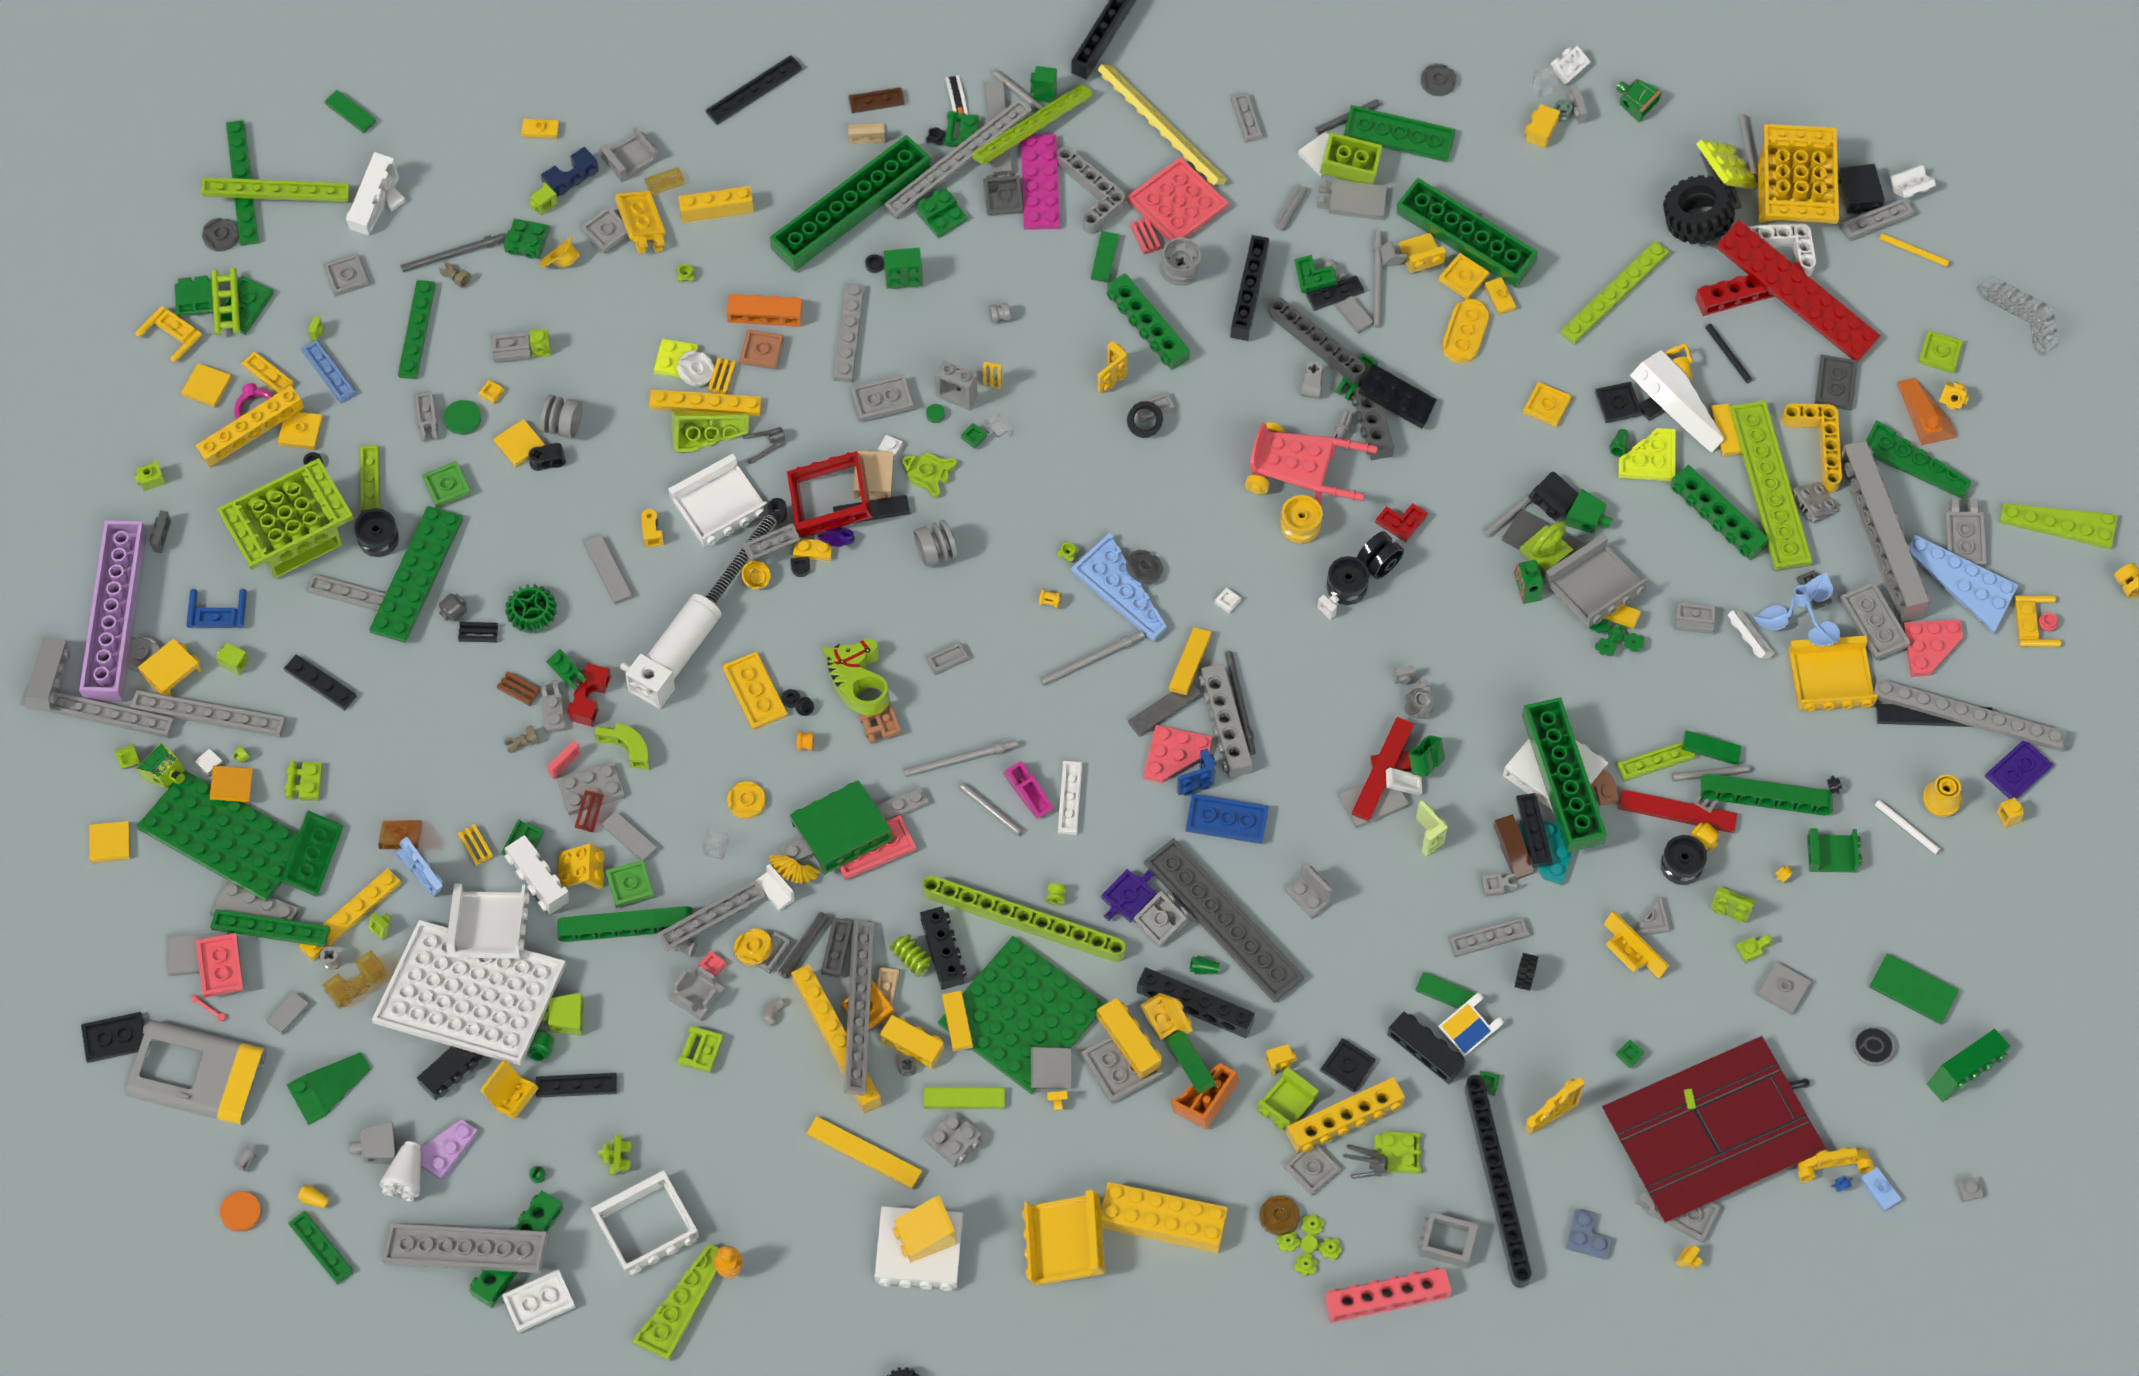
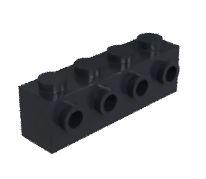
[920,906,967,990]

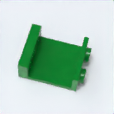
[1807,828,1862,873]

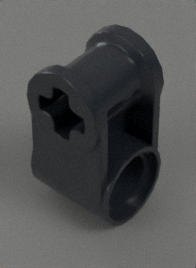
[529,443,566,471]

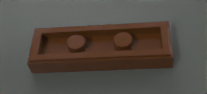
[849,87,904,114]

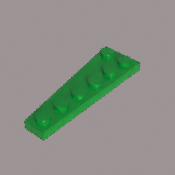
[1866,420,1972,499]

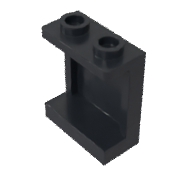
[1838,164,1885,214]

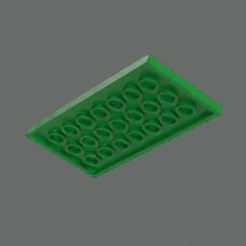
[137,770,298,902]

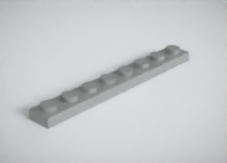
[20,685,175,738]
[131,690,286,738]
[779,786,929,863]

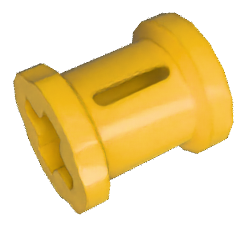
[1039,588,1061,609]

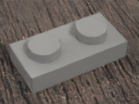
[1567,84,1588,124]

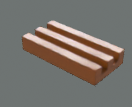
[497,671,540,706]

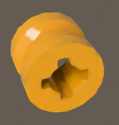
[796,731,814,751]

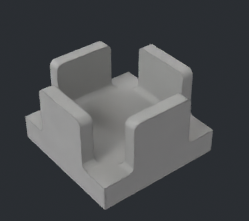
[669,966,725,1021]

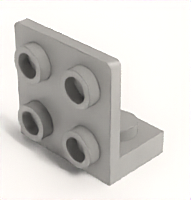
[1285,863,1331,919]

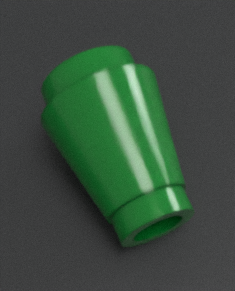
[1609,429,1629,457]
[1190,955,1220,975]

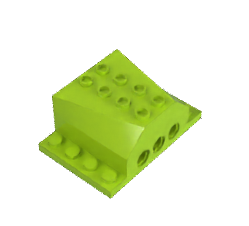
[217,458,354,579]

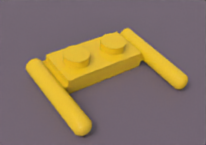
[135,306,202,362]
[2014,595,2062,647]

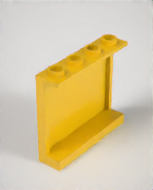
[1788,636,1878,712]
[1022,1190,1105,1286]

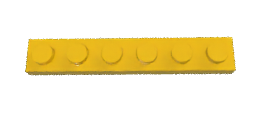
[649,389,762,417]
[299,868,402,961]

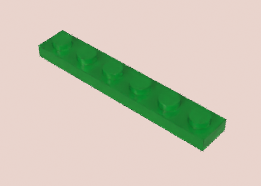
[398,280,436,379]
[210,909,331,947]

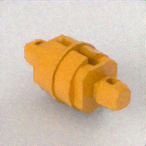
[714,1246,743,1279]

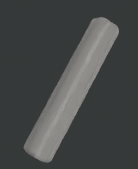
[1275,185,1306,230]

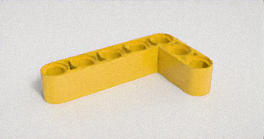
[1781,403,1842,493]

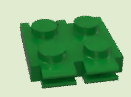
[175,275,213,317]

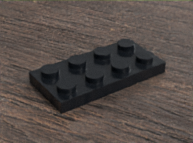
[1358,364,1437,429]

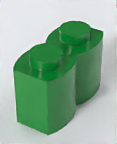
[1409,735,1445,777]

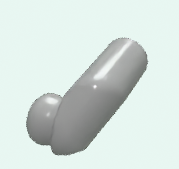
[762,998,784,1026]

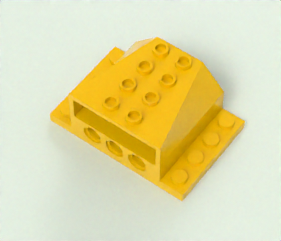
[1758,124,1839,224]

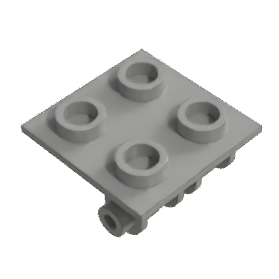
[1793,482,1840,523]

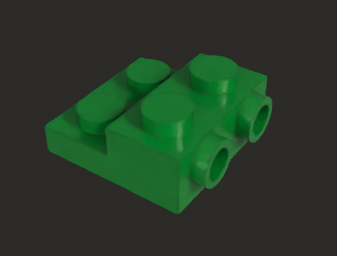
[917,188,967,238]
[503,218,550,259]

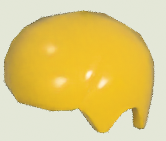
[742,560,771,590]

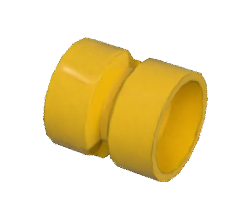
[2114,563,2139,599]

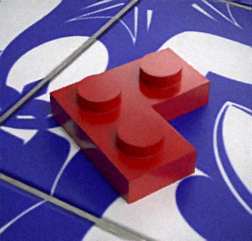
[1375,503,1428,543]

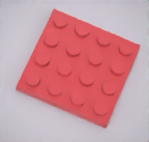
[1127,157,1229,241]

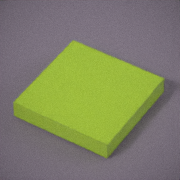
[1918,330,1963,374]

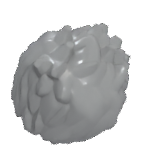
[1403,680,1435,719]

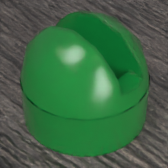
[529,1166,546,1183]

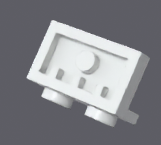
[1547,45,1590,85]

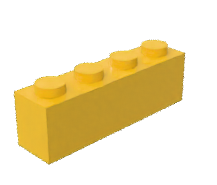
[678,186,754,223]
[1096,997,1162,1079]

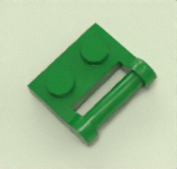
[943,111,979,147]

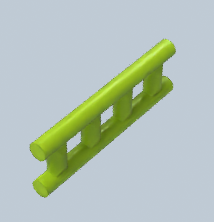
[211,268,240,336]

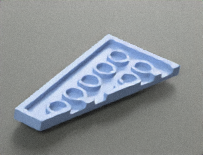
[1071,533,1167,642]

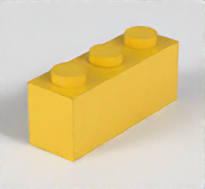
[880,1015,944,1069]

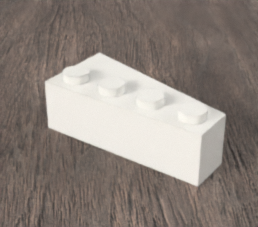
[346,152,399,236]

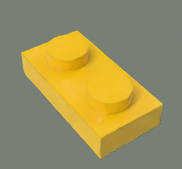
[793,539,833,561]

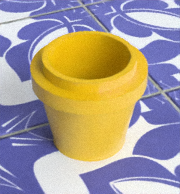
[1922,774,1962,817]

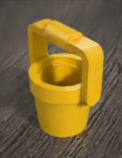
[1664,344,1693,382]

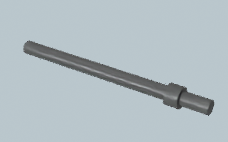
[401,233,506,272]

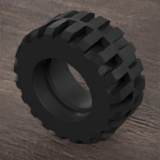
[1663,175,1735,244]

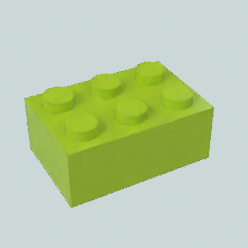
[1320,132,1382,184]

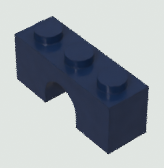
[541,146,599,197]

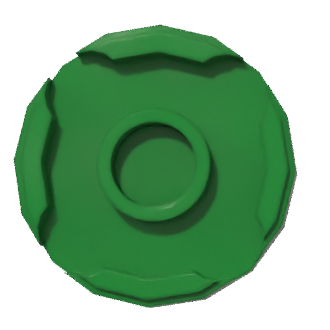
[444,400,481,435]

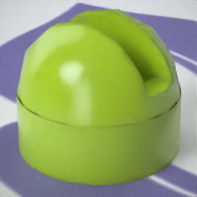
[233,745,250,762]

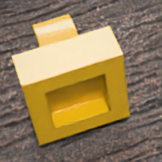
[1046,1091,1068,1110]
[1675,1245,1703,1269]

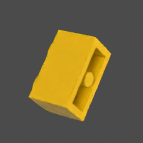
[1524,104,1560,148]

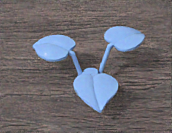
[1754,572,1840,646]

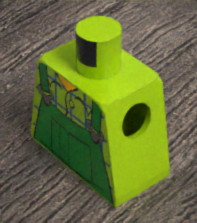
[136,742,185,789]

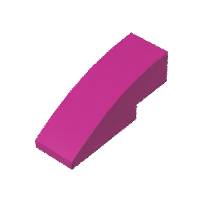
[1003,760,1054,819]

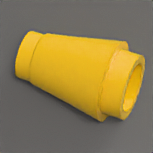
[297,1184,330,1209]

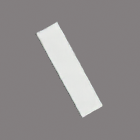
[1058,761,1082,835]

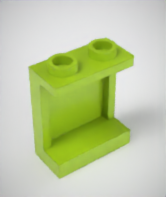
[1257,1067,1319,1131]

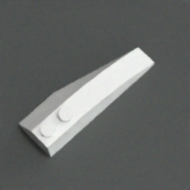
[1630,350,1725,453]

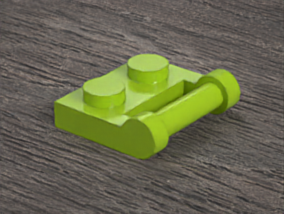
[676,1026,724,1074]

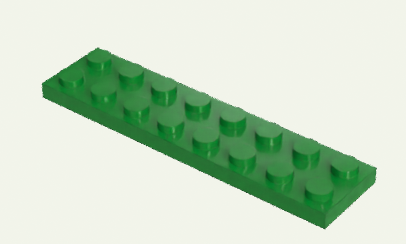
[369,506,463,643]

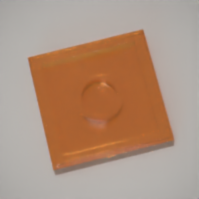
[378,820,422,849]

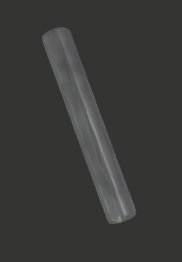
[778,912,828,979]

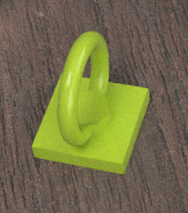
[1519,521,1573,574]

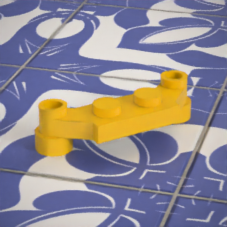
[1797,1147,1875,1182]

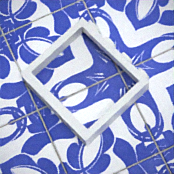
[591,1170,699,1276]

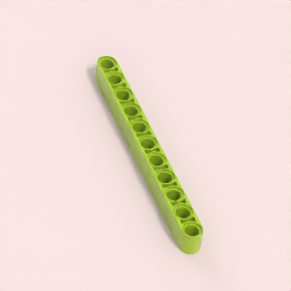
[922,876,1126,962]

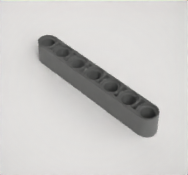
[1270,298,1365,385]

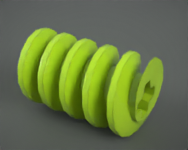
[890,934,932,977]

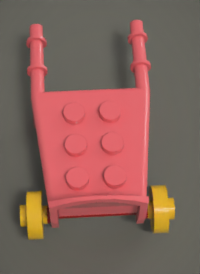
[1245,422,1378,505]

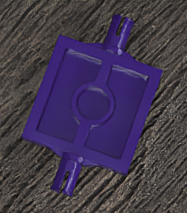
[1101,869,1157,923]

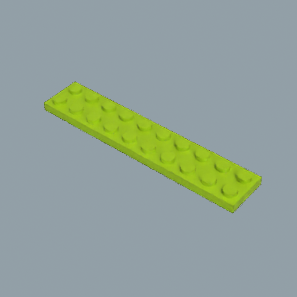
[1729,400,1812,571]

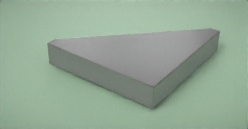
[1635,896,1670,936]

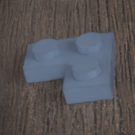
[1566,1209,1611,1260]

